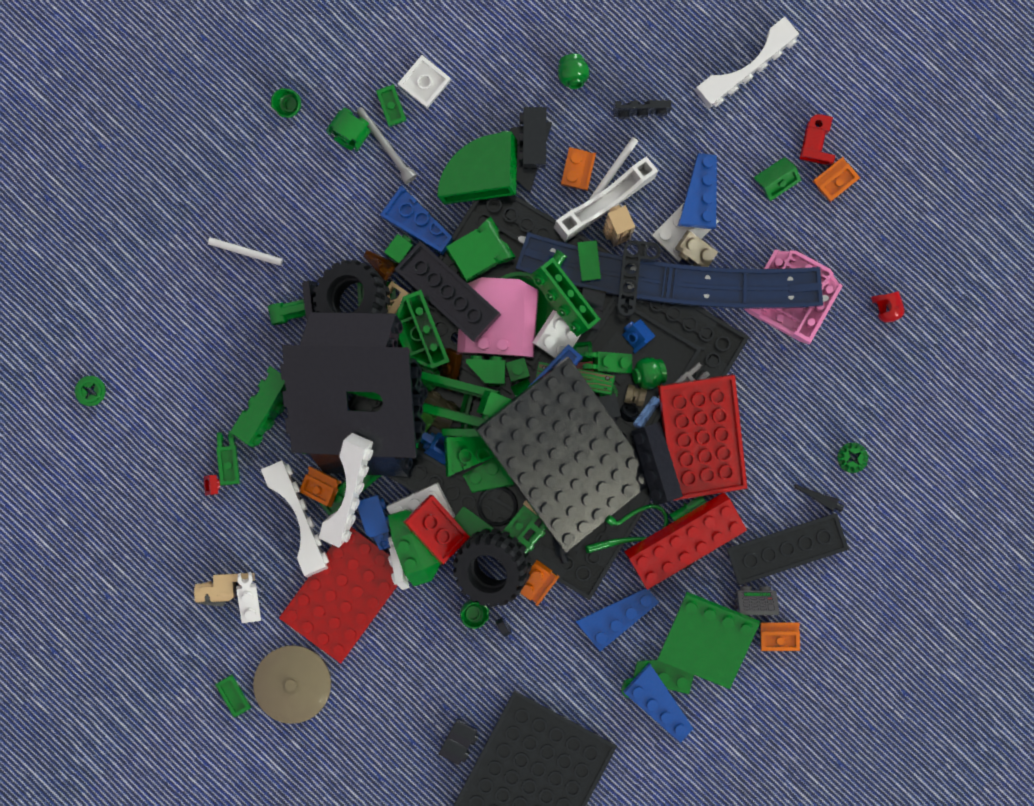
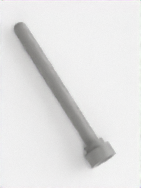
[357,107,418,184]

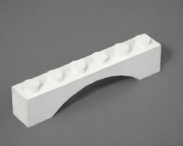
[695,17,799,109]
[554,156,658,242]
[319,433,373,547]
[261,461,329,577]

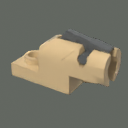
[194,573,255,607]

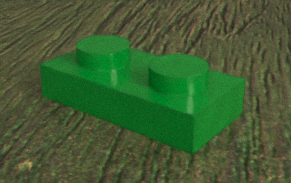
[376,84,407,127]

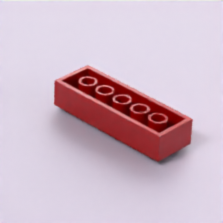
[624,492,747,590]

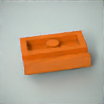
[561,147,596,191]
[812,157,860,202]
[300,466,342,507]
[520,560,560,606]
[760,622,800,651]

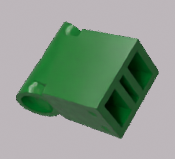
[446,217,516,283]

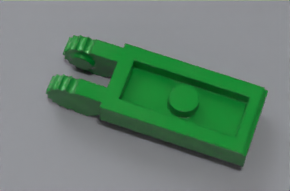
[582,352,632,374]
[216,431,241,486]

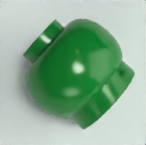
[558,54,589,89]
[632,357,667,390]

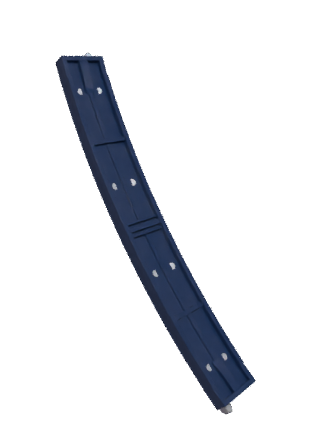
[516,232,829,309]

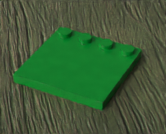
[657,592,760,689]

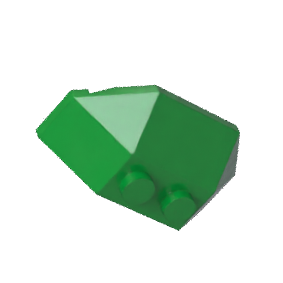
[396,290,450,369]
[388,509,440,586]

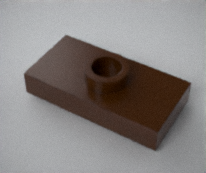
[440,348,462,391]

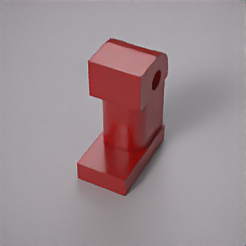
[799,114,836,166]

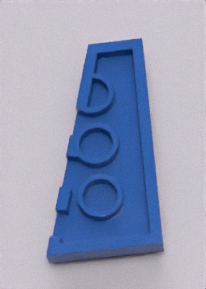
[380,185,453,255]

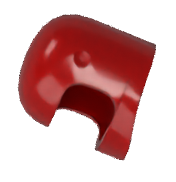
[871,291,905,323]

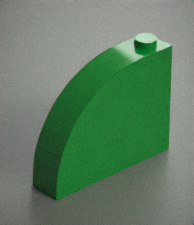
[437,131,518,205]

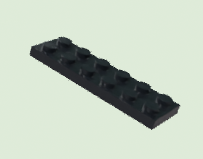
[395,241,501,343]
[726,513,849,585]

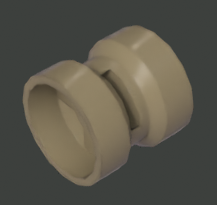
[624,384,647,407]

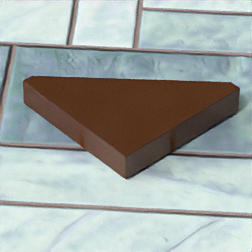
[364,250,398,281]

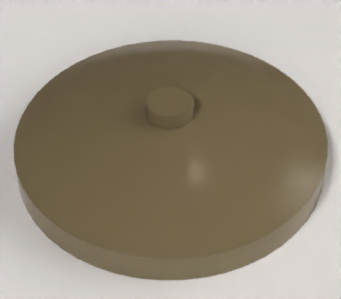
[253,645,331,724]

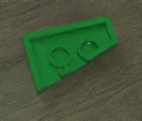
[444,437,495,477]
[463,458,515,493]

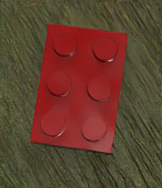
[404,495,470,564]

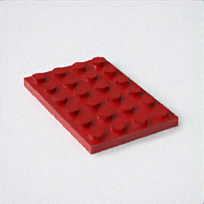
[658,374,748,501]
[279,527,398,664]

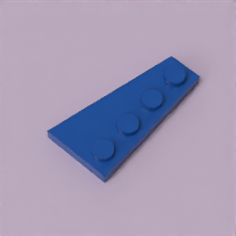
[677,153,717,229]
[575,588,660,651]
[623,663,694,743]

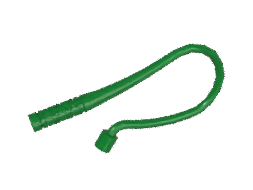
[585,504,668,553]

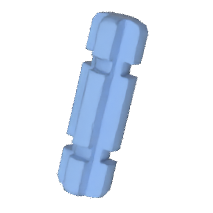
[633,396,660,429]

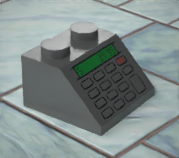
[735,586,779,615]

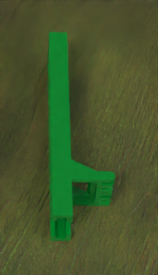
[347,371,501,427]

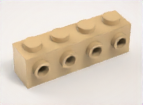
[603,205,635,247]

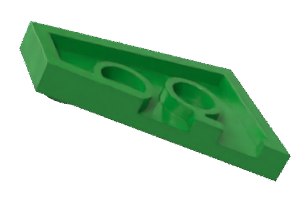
[633,659,694,694]

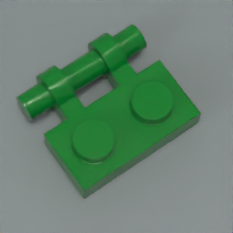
[501,505,547,554]

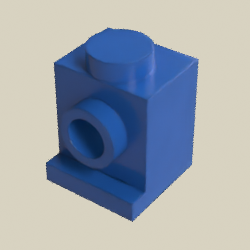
[622,319,655,353]

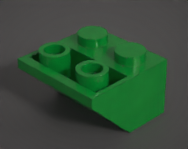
[466,356,506,387]

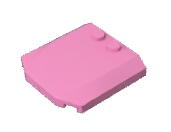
[744,250,842,345]
[457,277,539,358]

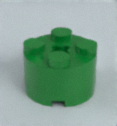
[326,107,370,152]

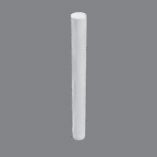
[589,137,638,199]
[208,237,283,266]

